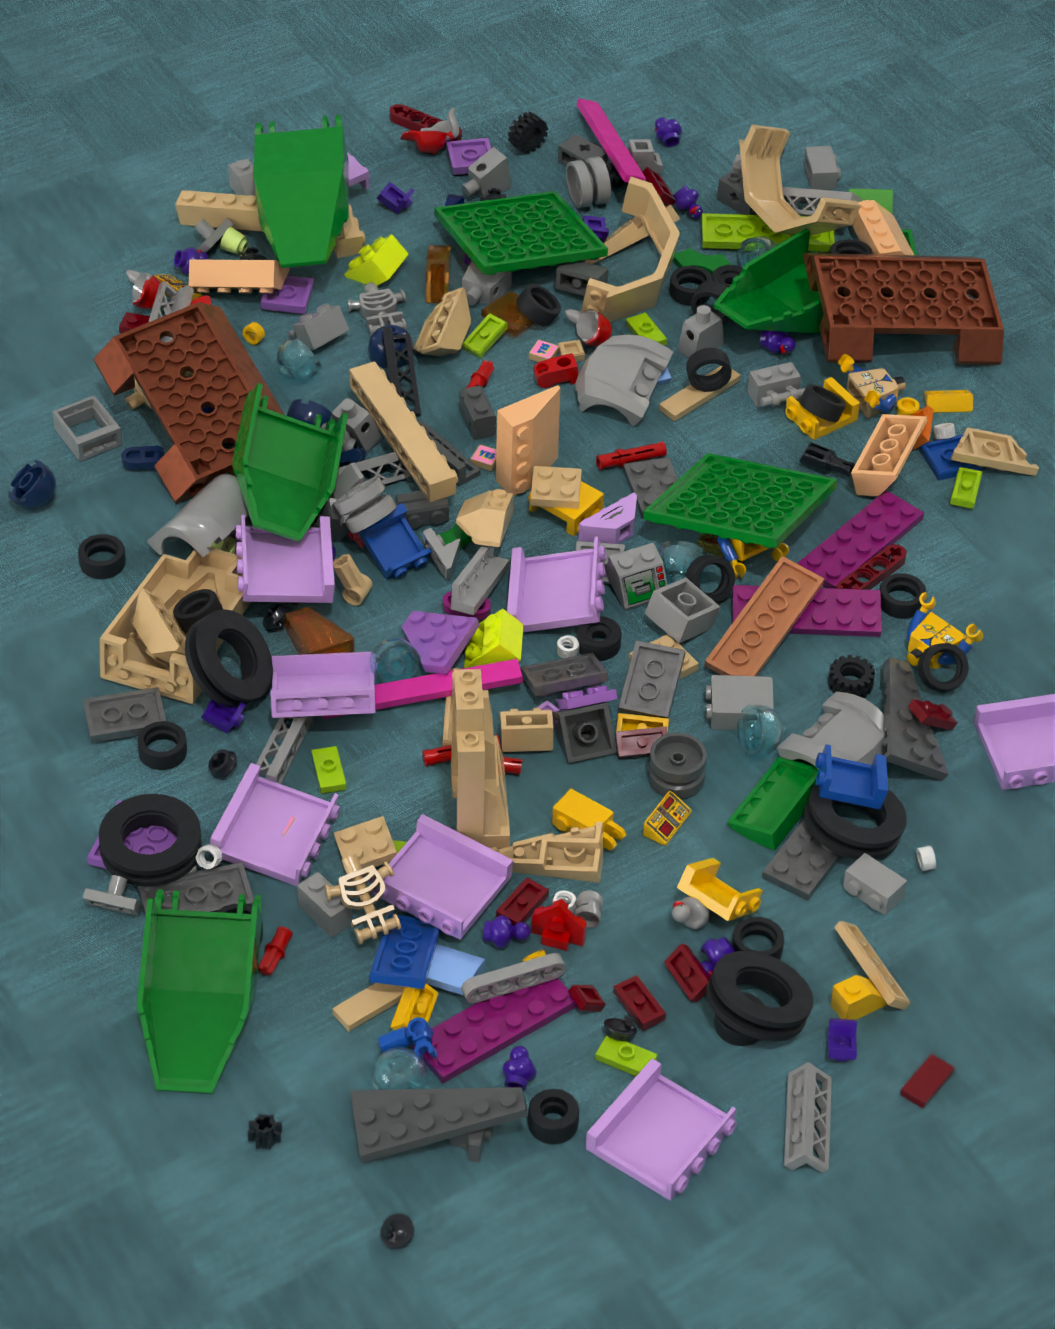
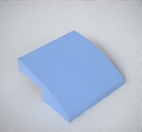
[426,944,486,996]

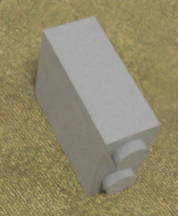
[706,675,774,731]

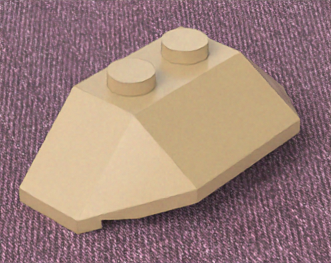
[414,287,472,356]
[456,489,515,547]
[133,588,186,663]

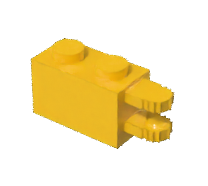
[552,789,627,851]

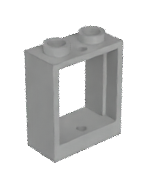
[52,395,122,461]

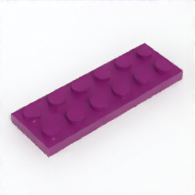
[797,490,924,589]
[732,585,882,637]
[411,978,577,1084]

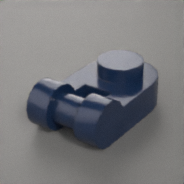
[121,446,164,472]
[339,447,367,468]

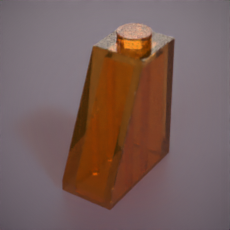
[426,245,451,303]
[285,607,354,655]

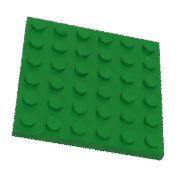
[434,191,608,275]
[644,453,837,548]

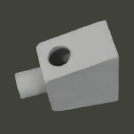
[461,147,512,198]
[462,260,512,305]
[678,305,724,359]
[331,398,383,453]

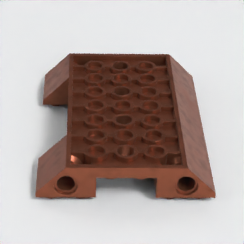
[803,253,1004,365]
[94,302,285,504]

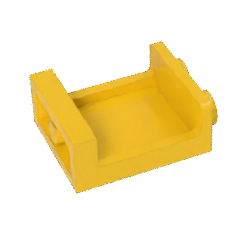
[785,377,860,440]
[528,481,604,536]
[677,858,763,921]

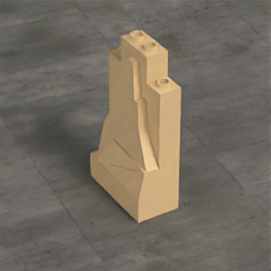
[100,547,251,704]
[451,669,510,849]

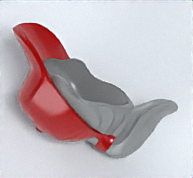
[401,108,459,154]
[126,270,161,309]
[565,309,612,347]

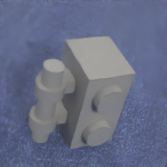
[288,303,349,350]
[747,362,805,407]

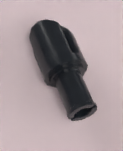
[800,442,855,477]

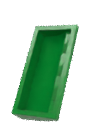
[727,757,819,850]

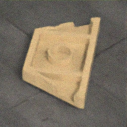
[951,427,1039,476]

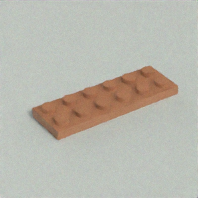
[704,556,825,676]

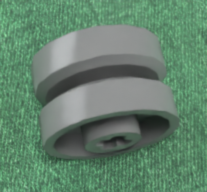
[566,156,611,209]
[333,476,397,534]

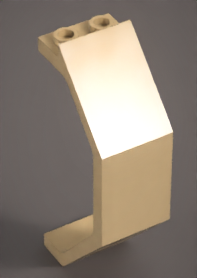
[739,125,861,236]
[581,177,680,323]

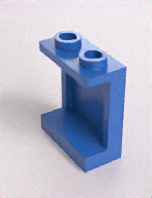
[357,503,432,580]
[815,744,888,809]

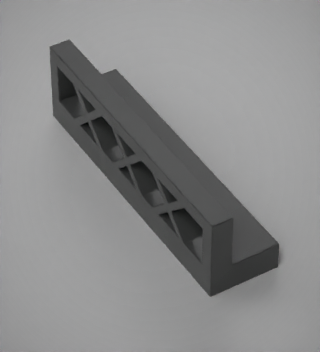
[418,420,481,487]

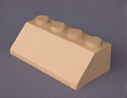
[852,200,914,255]
[189,260,290,294]
[851,414,927,496]

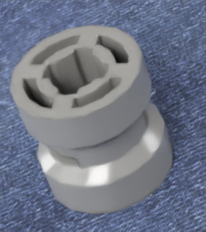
[575,891,604,928]

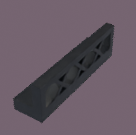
[382,327,421,417]

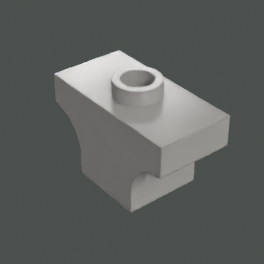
[627,139,663,173]

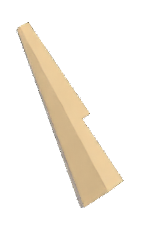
[582,205,680,264]
[490,822,603,883]

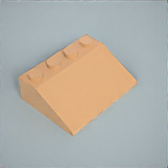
[496,385,561,496]

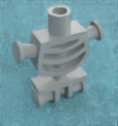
[348,282,407,337]

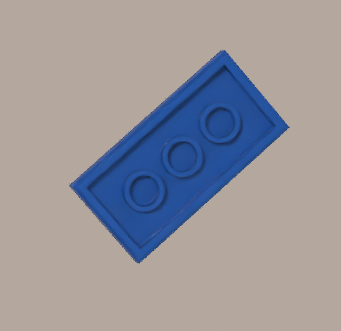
[369,914,441,989]

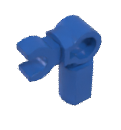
[378,1017,437,1064]

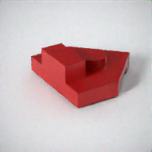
[531,899,587,951]

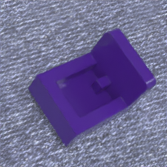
[376,181,415,214]
[582,216,609,243]
[201,699,246,734]
[827,1018,857,1062]

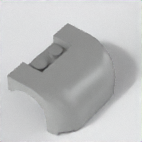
[147,474,249,557]

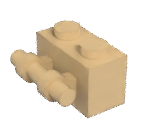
[500,708,553,752]

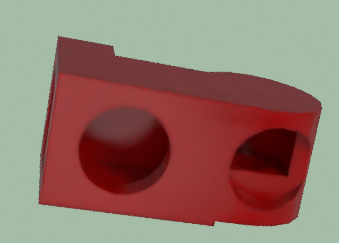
[533,353,579,388]

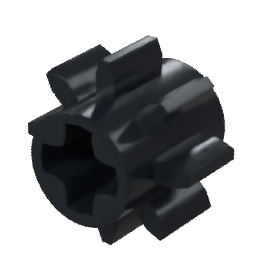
[606,163,625,189]
[247,1114,282,1150]

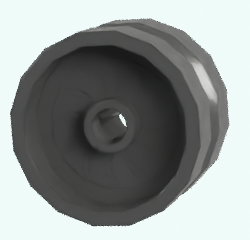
[648,732,707,799]

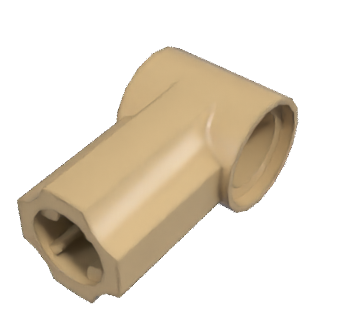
[333,554,373,606]

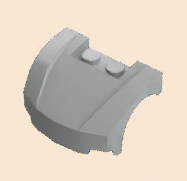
[575,335,674,426]
[777,692,887,769]

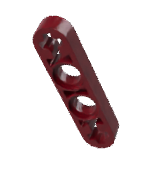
[390,104,462,142]
[836,544,907,590]

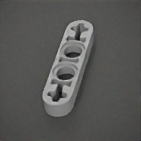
[461,953,566,1003]

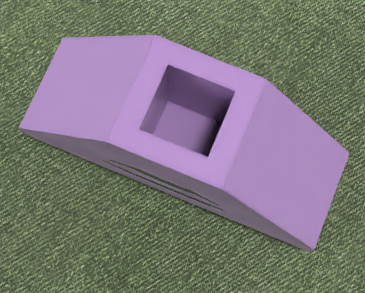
[578,492,637,544]

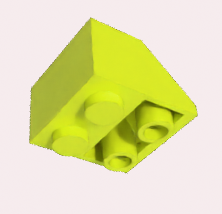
[344,234,408,286]
[464,609,523,668]

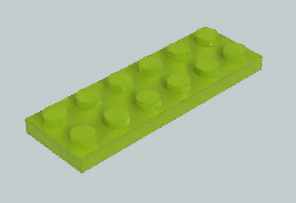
[701,213,835,252]

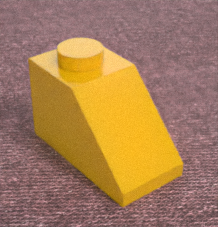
[830,975,888,1020]

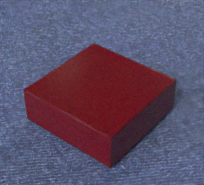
[568,985,606,1012]

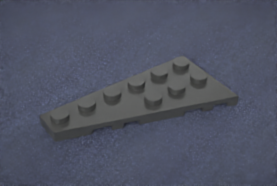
[884,657,949,781]
[350,1087,528,1163]

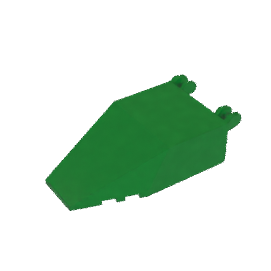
[254,114,349,268]
[714,229,847,333]
[232,383,348,542]
[137,889,263,1094]

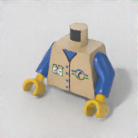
[838,354,906,418]

